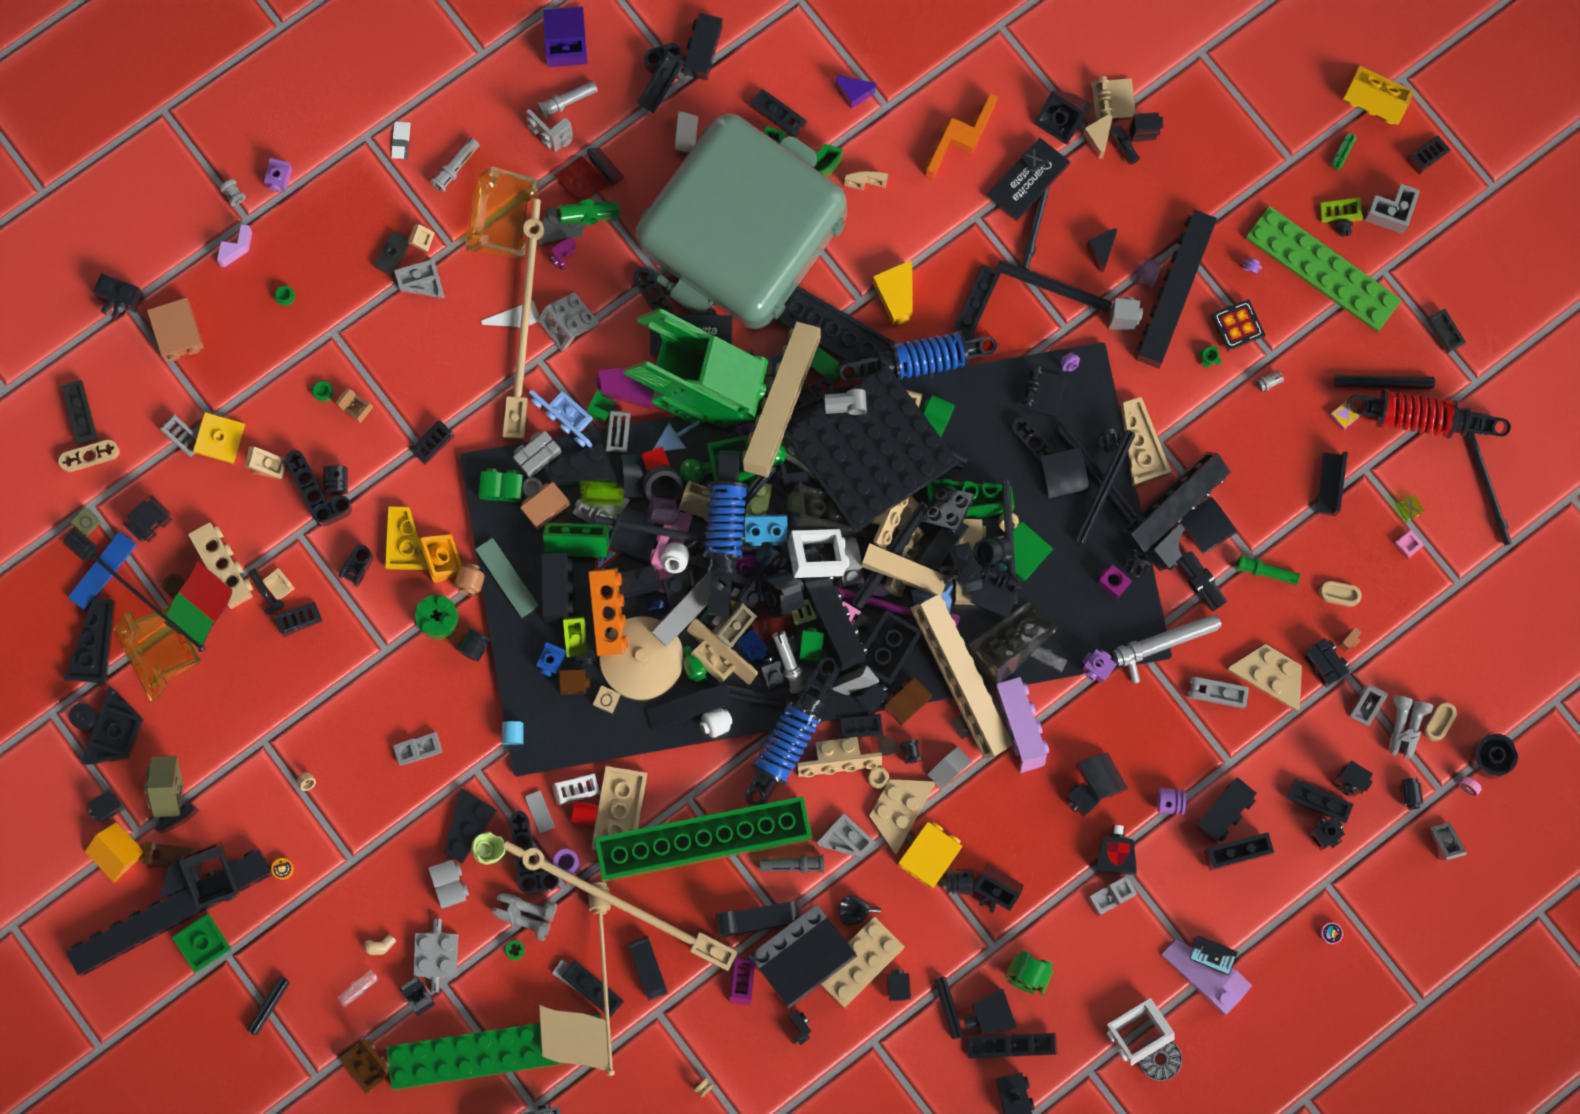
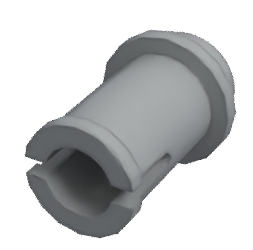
[1256,370,1284,392]

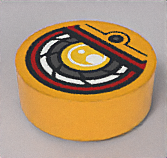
[271,858,294,880]

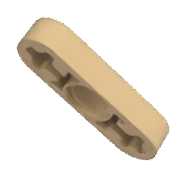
[58,440,120,472]

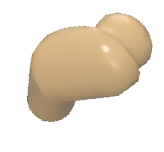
[364,934,396,955]

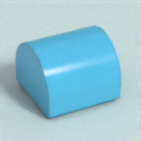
[502,721,523,745]

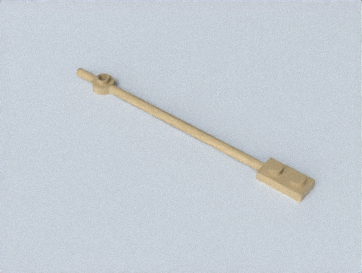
[503,199,544,440]
[503,841,737,971]

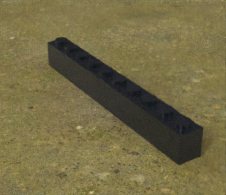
[66,849,273,976]

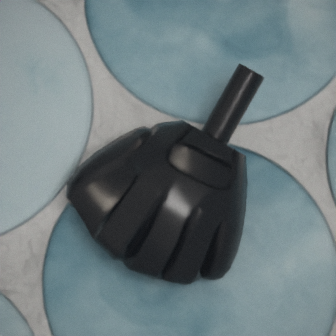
[838,894,881,925]

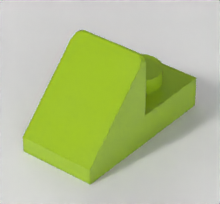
[563,616,587,657]

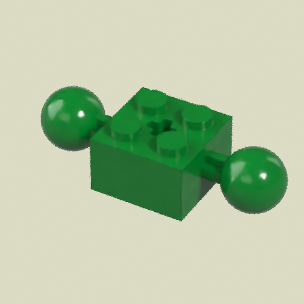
[679,435,786,484]

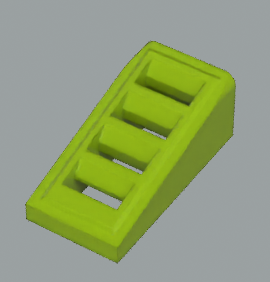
[1320,197,1363,223]

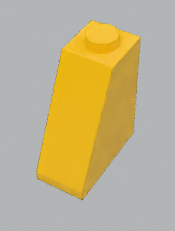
[873,261,913,325]

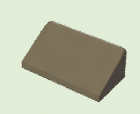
[675,111,698,155]
[711,601,757,648]

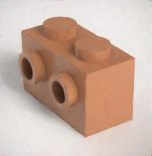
[520,482,570,531]

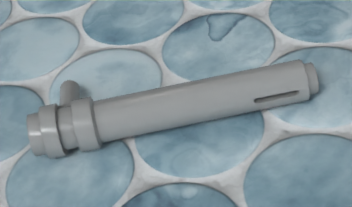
[1112,615,1221,683]

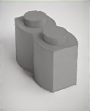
[429,860,469,909]

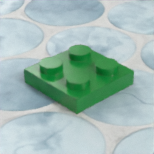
[172,913,232,973]

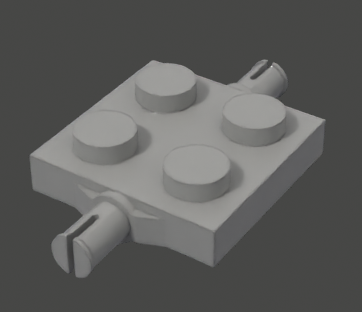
[414,919,458,992]

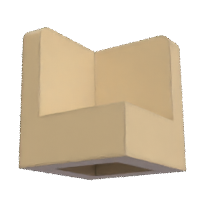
[262,568,295,601]

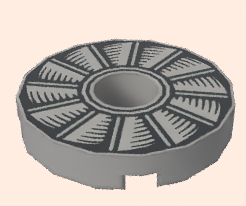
[1139,1038,1182,1081]

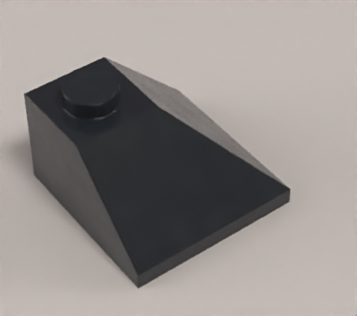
[1034,90,1093,145]

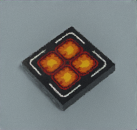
[1211,299,1265,352]

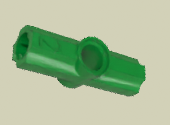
[556,199,620,226]

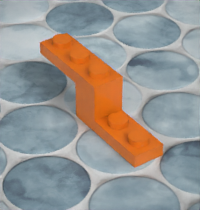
[924,93,998,179]

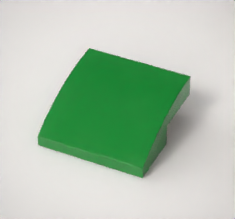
[1003,522,1053,582]

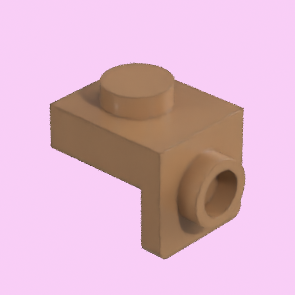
[336,388,373,423]

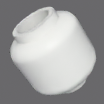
[661,542,689,573]
[699,708,732,738]

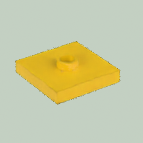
[193,412,245,464]

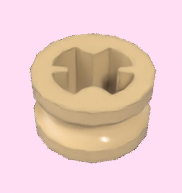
[694,1078,714,1099]

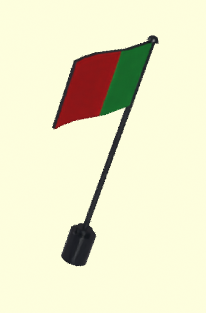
[63,529,233,652]

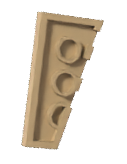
[1121,397,1171,486]

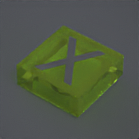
[1395,494,1425,522]

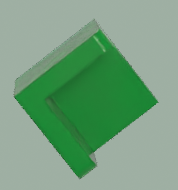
[587,390,616,425]

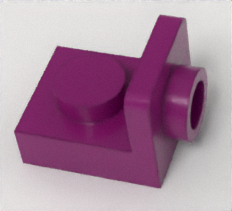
[550,236,577,271]

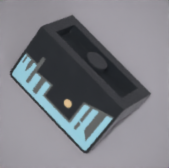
[1189,935,1238,975]

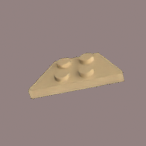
[1227,644,1302,712]
[869,779,936,854]

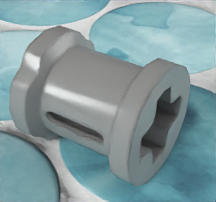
[220,179,246,206]

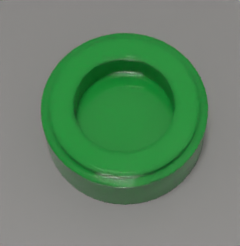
[312,381,334,402]

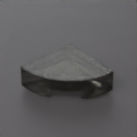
[876,735,901,757]

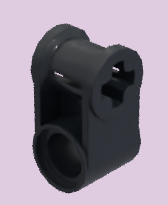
[338,545,373,587]

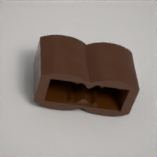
[884,678,933,726]

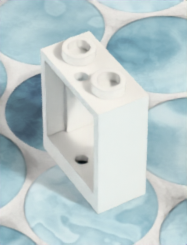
[787,529,849,578]
[1106,998,1175,1066]

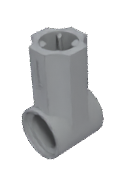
[825,389,867,415]

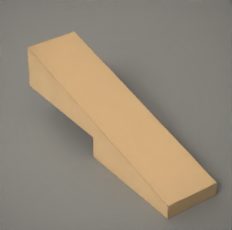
[862,544,948,596]

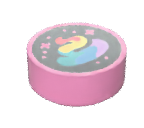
[1459,777,1482,796]
[1321,923,1343,945]

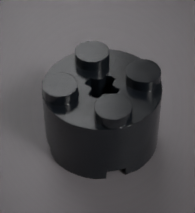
[123,495,172,543]
[758,569,804,618]
[1470,734,1518,779]

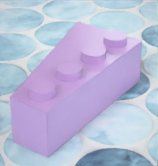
[996,677,1049,773]

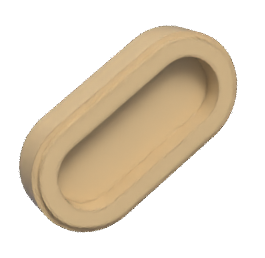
[1319,581,1362,607]
[1424,702,1457,741]

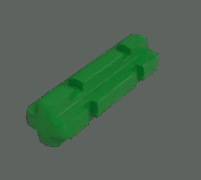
[1331,133,1357,170]

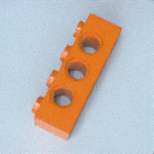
[589,568,628,656]

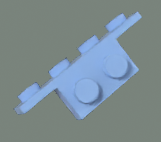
[529,390,593,448]

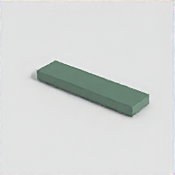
[475,538,539,618]

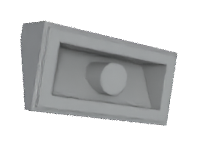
[832,666,879,695]

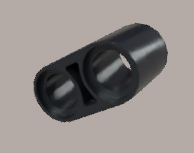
[644,43,682,73]

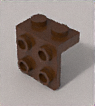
[339,1037,390,1094]

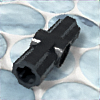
[1177,551,1228,612]

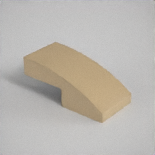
[844,171,888,190]

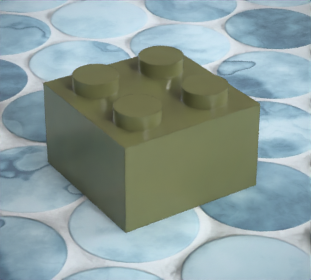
[144,756,184,817]

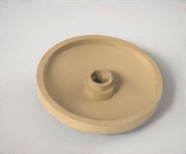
[600,616,684,700]

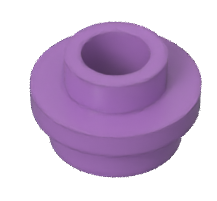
[1242,257,1262,274]
[1060,352,1080,371]

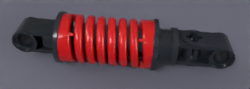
[1346,389,1511,439]

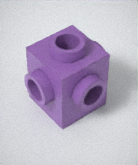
[1082,649,1117,684]

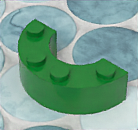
[764,126,843,177]

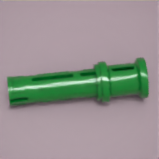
[1236,553,1301,586]

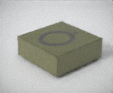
[70,508,101,537]

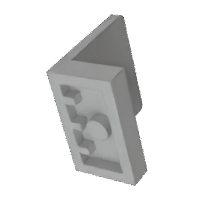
[537,293,599,351]

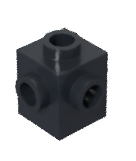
[1308,817,1345,851]

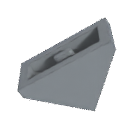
[1350,684,1388,726]
[927,747,972,791]

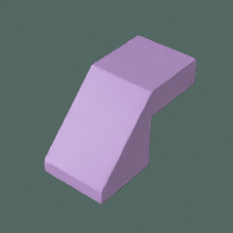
[217,224,252,267]

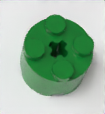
[415,595,459,640]
[1004,951,1054,996]

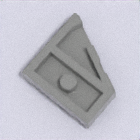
[394,259,445,298]

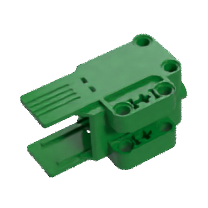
[623,308,768,428]

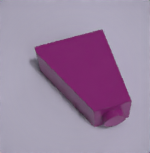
[596,366,654,409]

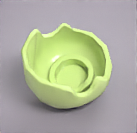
[471,832,505,865]

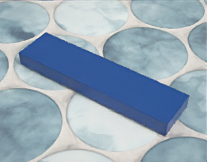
[68,531,137,611]

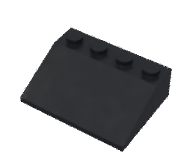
[749,904,857,1008]

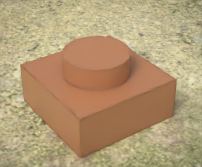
[1338,627,1362,651]

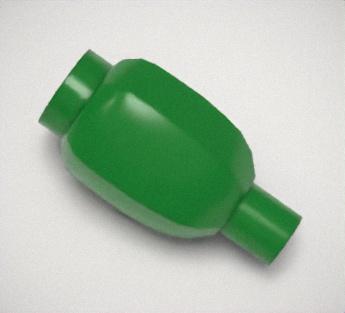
[683,646,707,684]

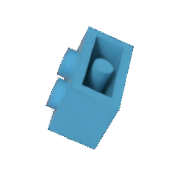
[745,514,787,546]

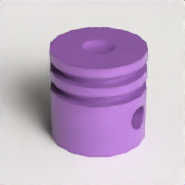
[1157,788,1186,815]
[553,849,580,875]

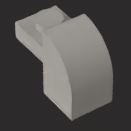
[841,535,864,586]

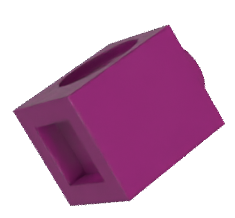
[1097,565,1132,600]

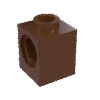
[560,670,590,695]

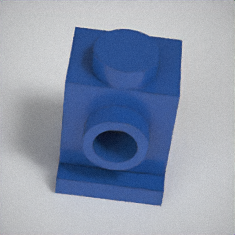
[536,642,566,677]

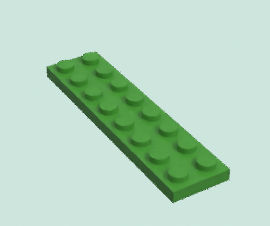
[1245,206,1402,333]

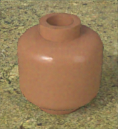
[455,564,485,596]

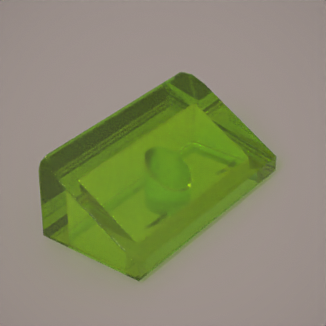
[580,481,624,505]

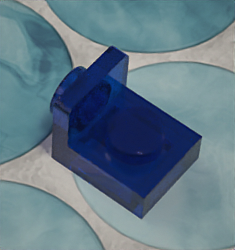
[737,628,769,661]

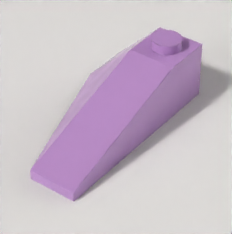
[1161,940,1252,1016]

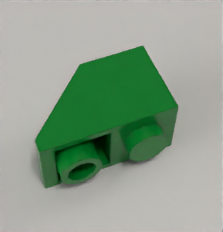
[799,628,824,665]

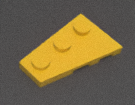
[385,507,428,570]

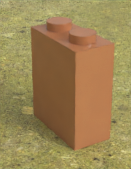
[147,298,204,361]

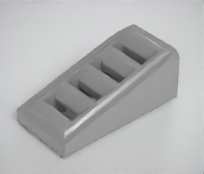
[160,414,198,458]

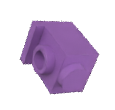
[264,158,292,192]

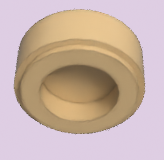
[868,767,889,789]

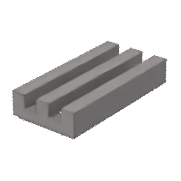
[606,410,631,454]

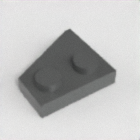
[538,207,585,246]

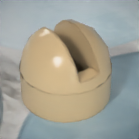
[297,772,316,791]

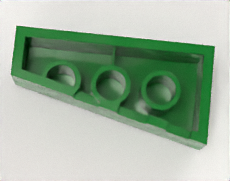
[925,479,1015,519]

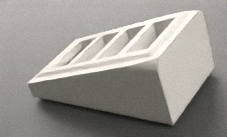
[552,773,600,806]

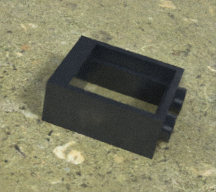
[179,842,239,909]

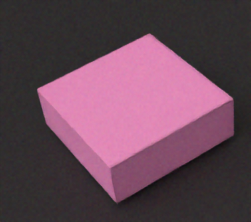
[1394,529,1424,559]

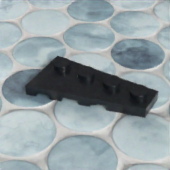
[63,599,116,684]

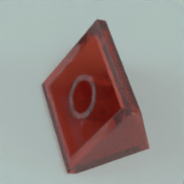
[748,602,797,648]

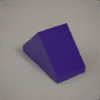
[835,76,876,109]

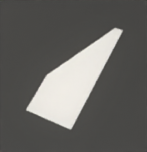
[481,301,539,327]

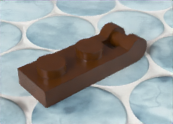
[142,842,203,869]

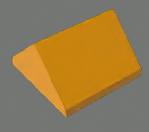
[418,534,463,584]
[85,822,145,882]

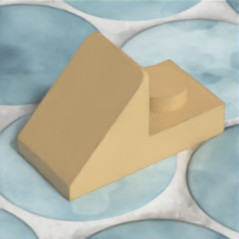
[245,446,286,479]

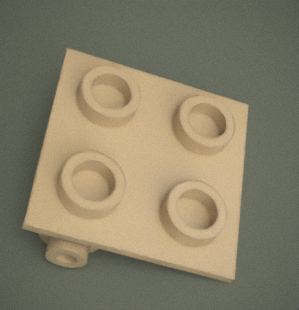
[1092,76,1136,120]

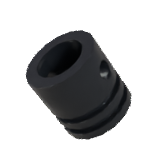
[323,465,348,495]
[457,628,490,662]
[69,703,99,732]
[946,869,974,895]

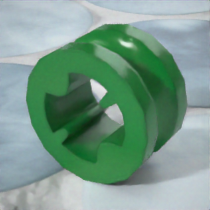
[505,940,525,960]

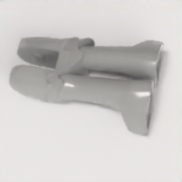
[1389,695,1433,759]
[492,893,557,942]

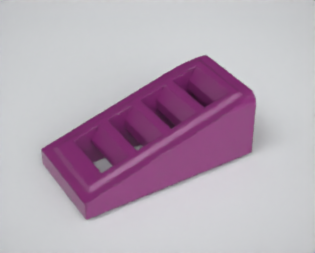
[729,957,755,1005]

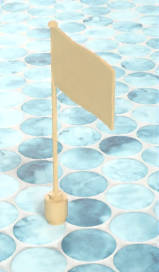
[540,882,615,1076]

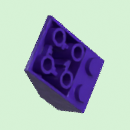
[543,7,588,67]

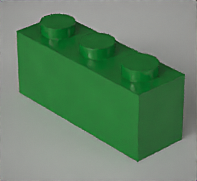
[543,523,609,558]

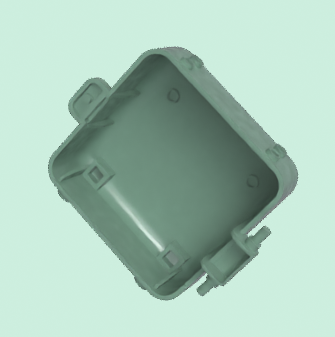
[636,113,848,329]

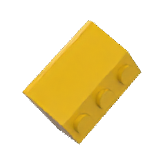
[1344,66,1414,125]

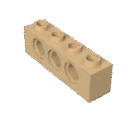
[188,522,253,609]

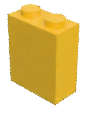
[898,822,963,890]

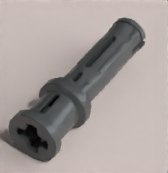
[760,854,824,874]

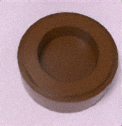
[163,574,185,596]

